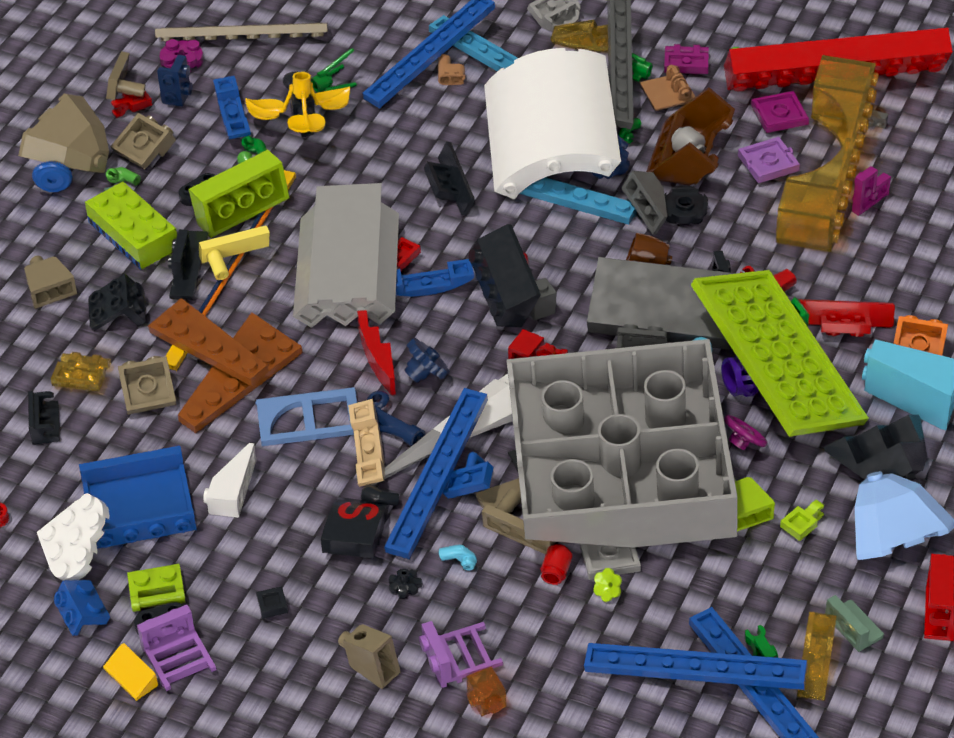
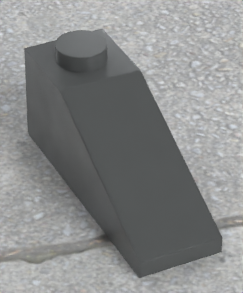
[622,171,667,235]

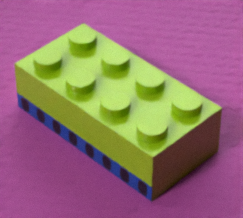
[85,181,177,270]

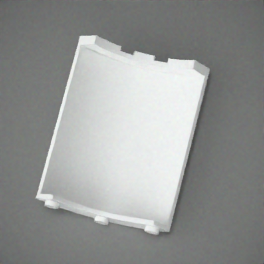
[484,48,621,199]

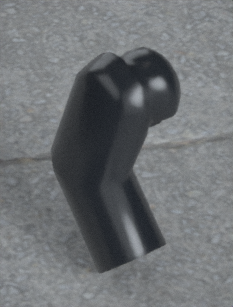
[361,485,399,506]

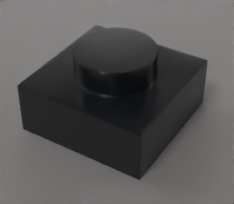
[256,586,288,619]

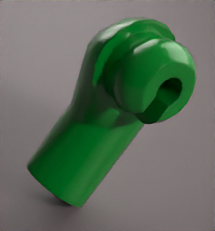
[618,118,642,144]
[241,136,267,155]

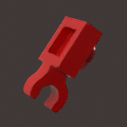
[111,91,152,118]

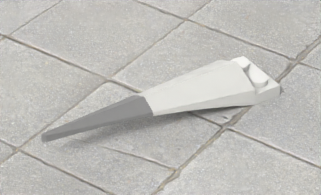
[371,374,513,485]

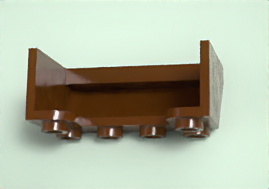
[646,87,735,186]

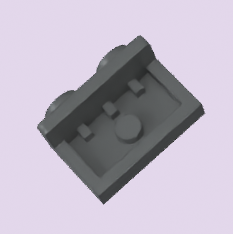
[616,324,668,348]

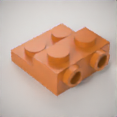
[893,315,948,356]

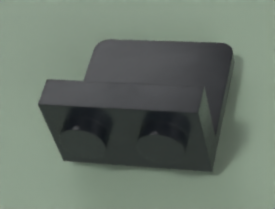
[88,274,146,331]

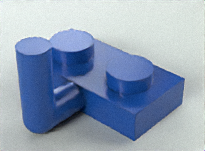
[443,452,494,499]

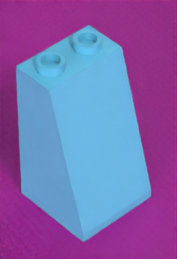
[862,339,954,430]

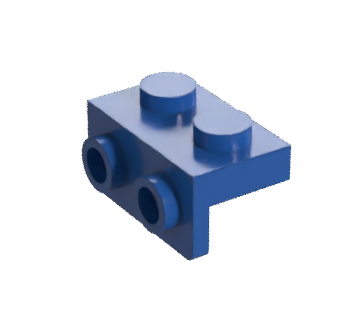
[54,580,110,636]

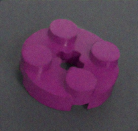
[160,39,204,72]

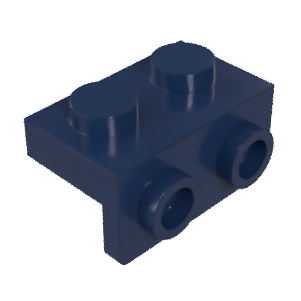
[157,55,193,107]

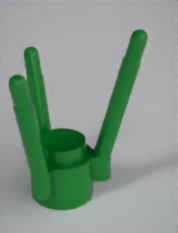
[311,48,357,93]
[632,53,653,82]

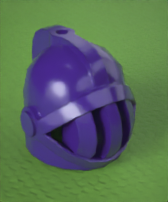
[721,354,759,397]

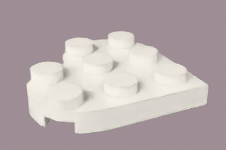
[37,493,110,580]

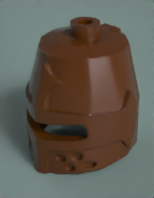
[626,232,672,265]

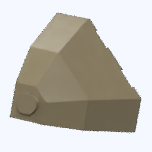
[18,93,109,173]

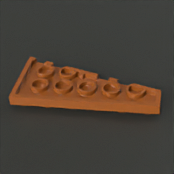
[178,312,303,434]

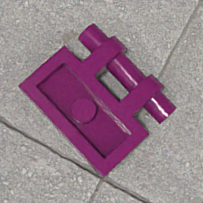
[664,44,709,74]

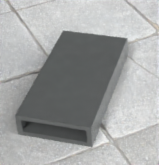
[587,257,736,350]

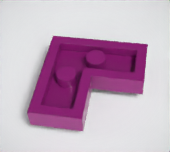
[852,166,891,216]

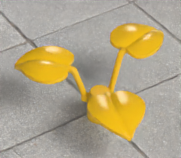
[245,72,350,133]

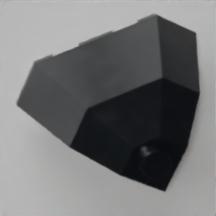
[824,414,927,481]

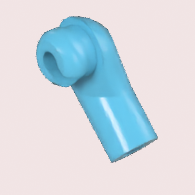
[439,544,477,571]

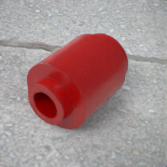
[540,544,573,585]

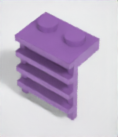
[137,605,216,691]
[419,621,503,688]

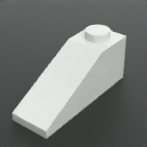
[204,443,256,518]

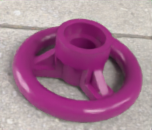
[724,415,768,450]

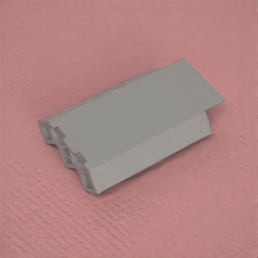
[293,183,399,328]

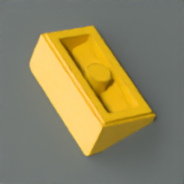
[103,643,158,701]

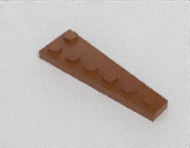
[148,298,269,386]

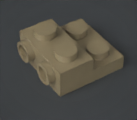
[110,113,176,169]
[118,356,177,415]

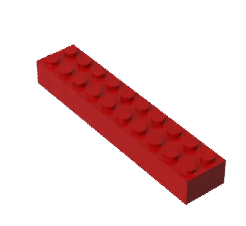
[724,28,953,92]

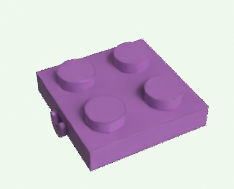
[738,137,800,183]

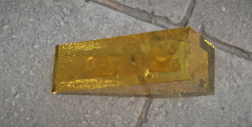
[797,612,837,701]

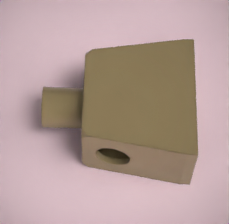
[24,256,77,309]
[338,624,401,689]

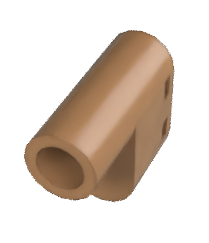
[438,54,465,85]

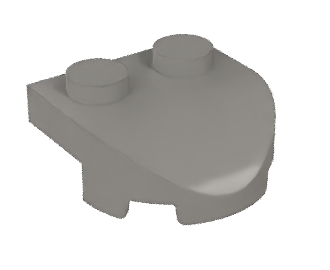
[527,0,581,31]

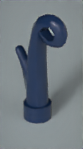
[367,391,425,446]

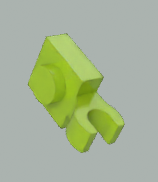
[780,499,824,541]

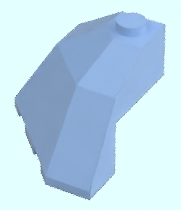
[855,471,954,560]

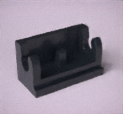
[28,391,60,445]

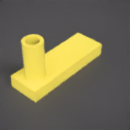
[199,225,270,280]

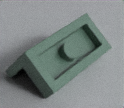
[825,595,884,652]

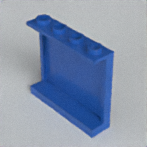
[79,446,197,549]

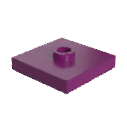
[751,91,809,133]

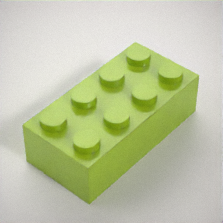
[189,150,290,238]

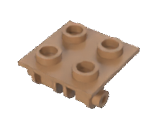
[640,65,695,111]

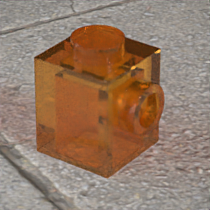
[466,666,506,717]

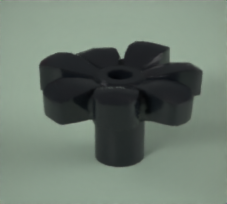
[389,569,422,599]

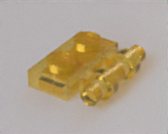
[51,352,111,391]

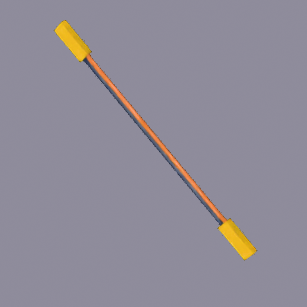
[165,170,296,371]

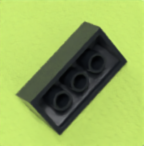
[468,224,541,327]

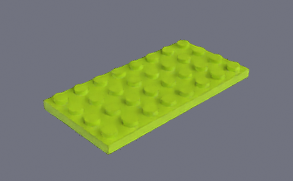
[691,270,869,437]

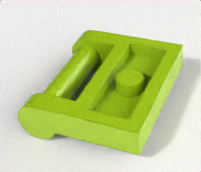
[127,564,186,612]

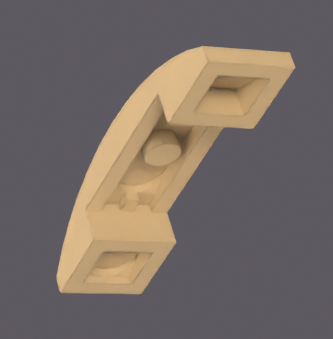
[348,399,385,487]

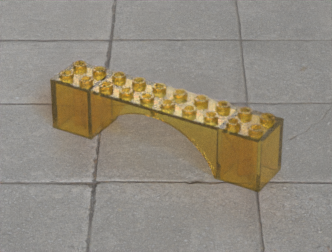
[776,55,879,252]

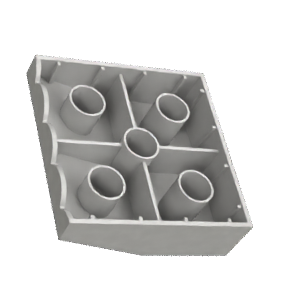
[507,339,737,548]

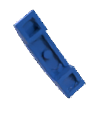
[213,75,251,140]
[396,259,474,297]

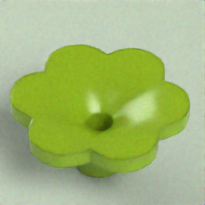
[594,568,622,602]

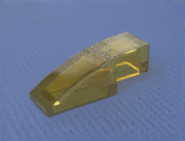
[551,19,608,51]

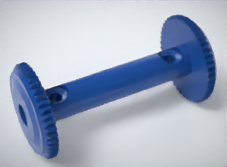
[32,161,73,192]

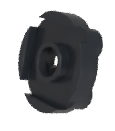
[665,186,708,225]

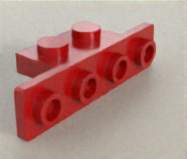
[799,299,895,337]

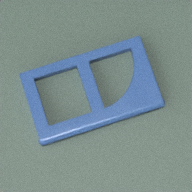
[255,387,357,446]

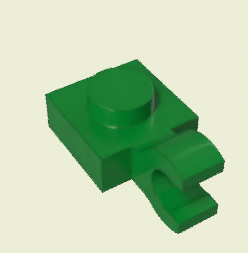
[744,625,778,658]

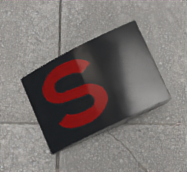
[321,497,389,559]

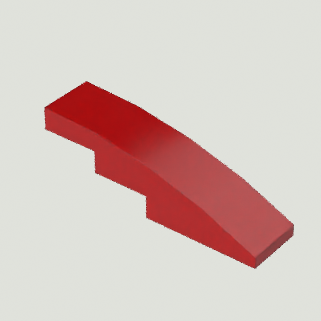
[357,310,396,395]

